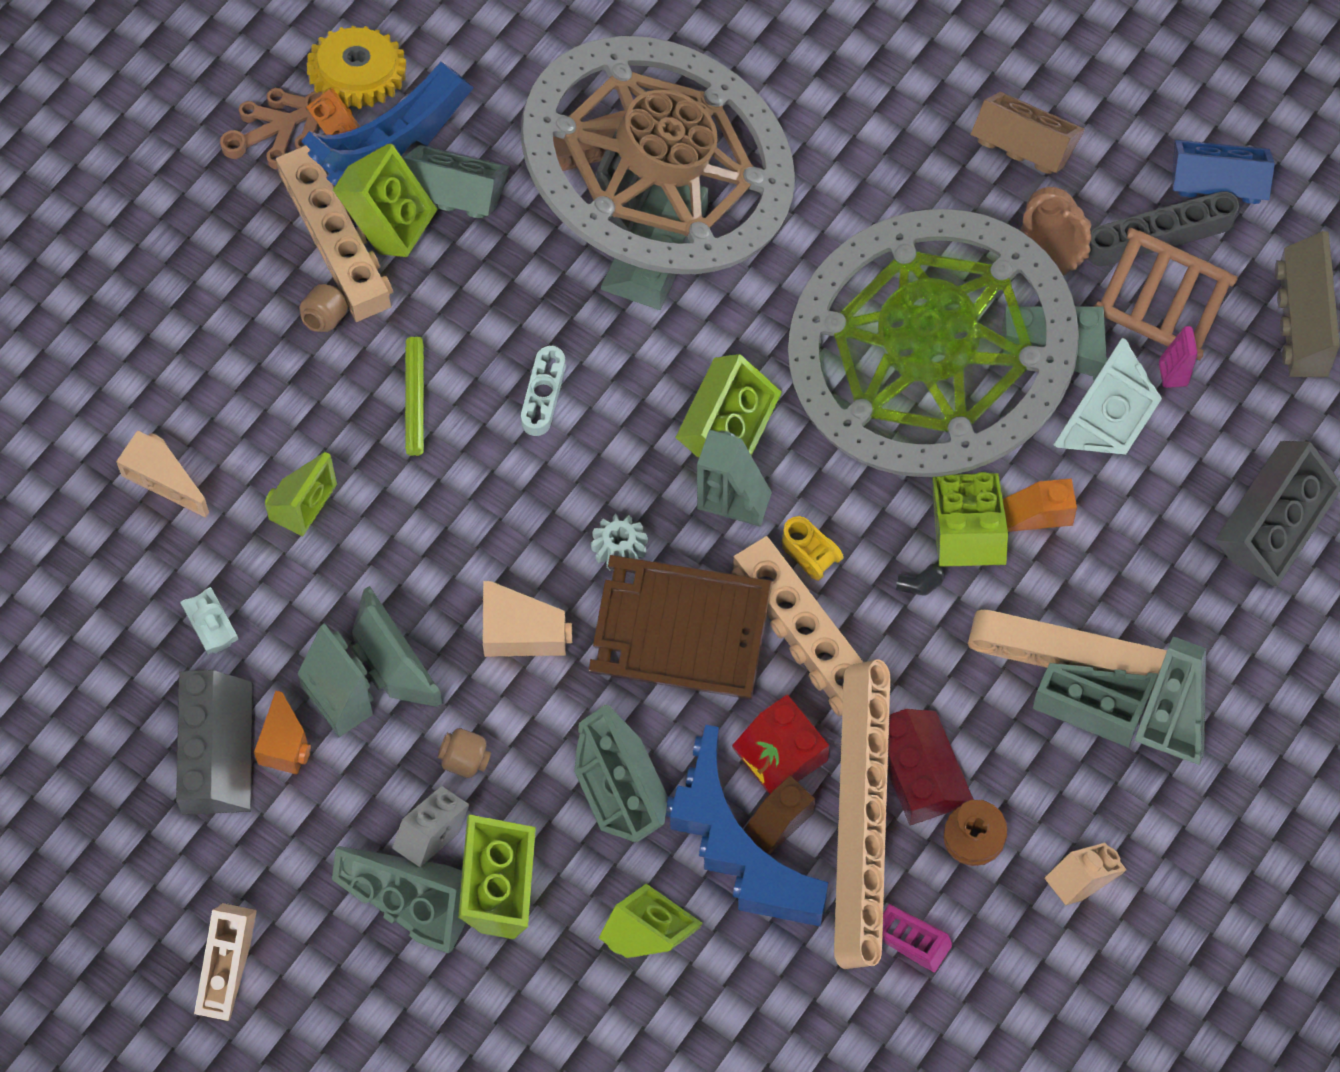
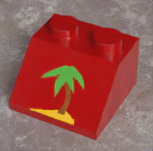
[732,694,829,795]

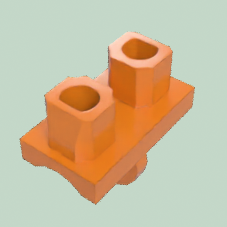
[306,88,360,135]

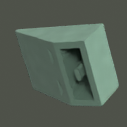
[298,624,373,737]

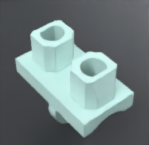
[180,587,238,654]

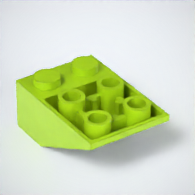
[932,472,1008,566]

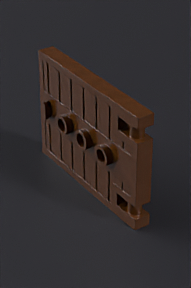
[588,555,772,700]

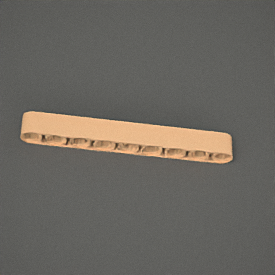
[834,660,890,969]

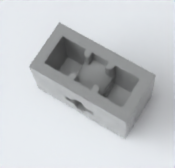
[392,786,469,867]

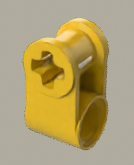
[781,516,844,581]

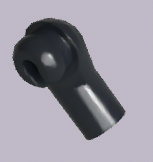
[896,564,944,596]

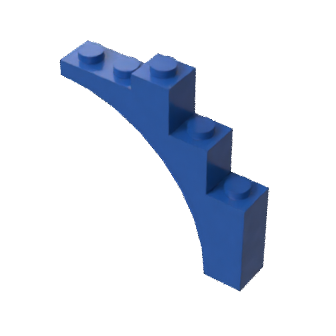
[301,62,474,186]
[665,725,829,927]

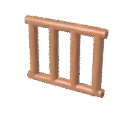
[1093,228,1238,361]

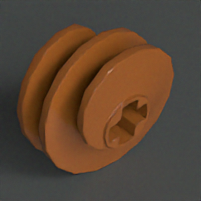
[943,800,1007,866]

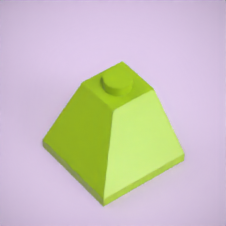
[265,452,337,537]
[599,884,702,958]

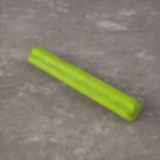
[405,336,424,456]

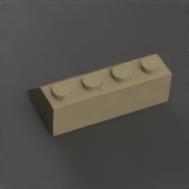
[1275,231,1340,377]

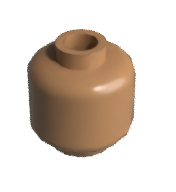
[299,284,348,332]
[437,728,491,778]

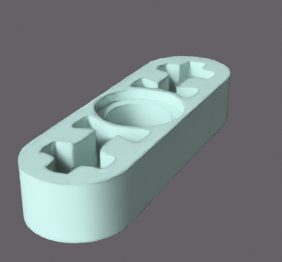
[521,346,566,436]

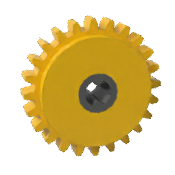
[307,26,406,109]

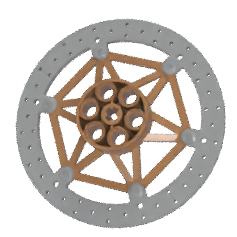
[521,36,795,274]

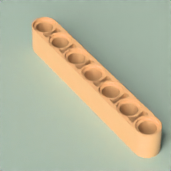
[968,610,1167,675]

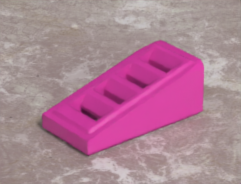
[1159,326,1197,388]
[882,904,952,972]

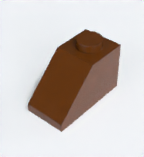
[743,776,815,855]

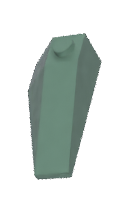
[332,846,466,953]

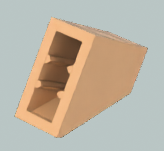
[483,581,572,657]

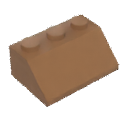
[970,91,1085,174]

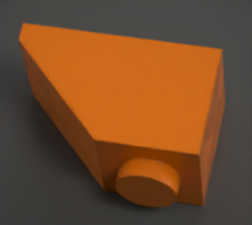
[1003,478,1077,532]
[254,690,311,775]

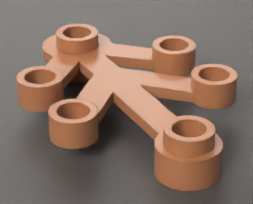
[220,88,322,169]

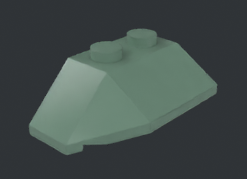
[351,586,442,707]
[574,705,668,842]

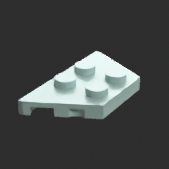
[1053,338,1162,455]

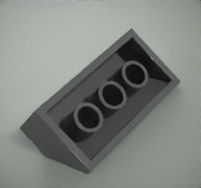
[1215,441,1340,586]
[176,670,253,815]

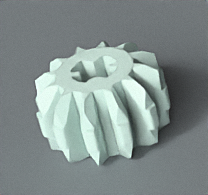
[591,513,648,571]

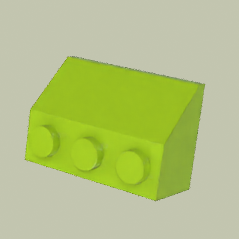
[333,144,437,257]
[675,354,782,457]
[458,815,536,939]

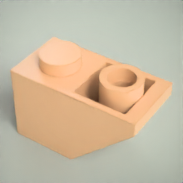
[1045,843,1126,906]

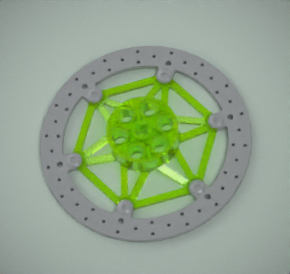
[788,209,1079,477]

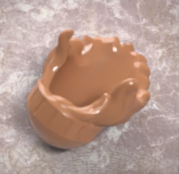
[1020,187,1092,276]

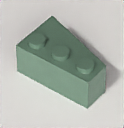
[1002,307,1107,380]
[697,430,772,527]
[1134,636,1206,765]
[1033,663,1158,748]

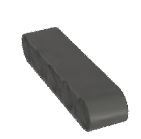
[1088,192,1239,266]

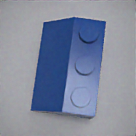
[1172,140,1275,204]

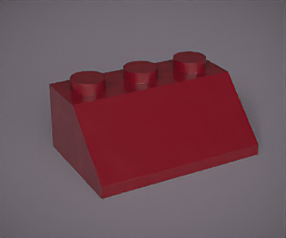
[887,709,974,826]

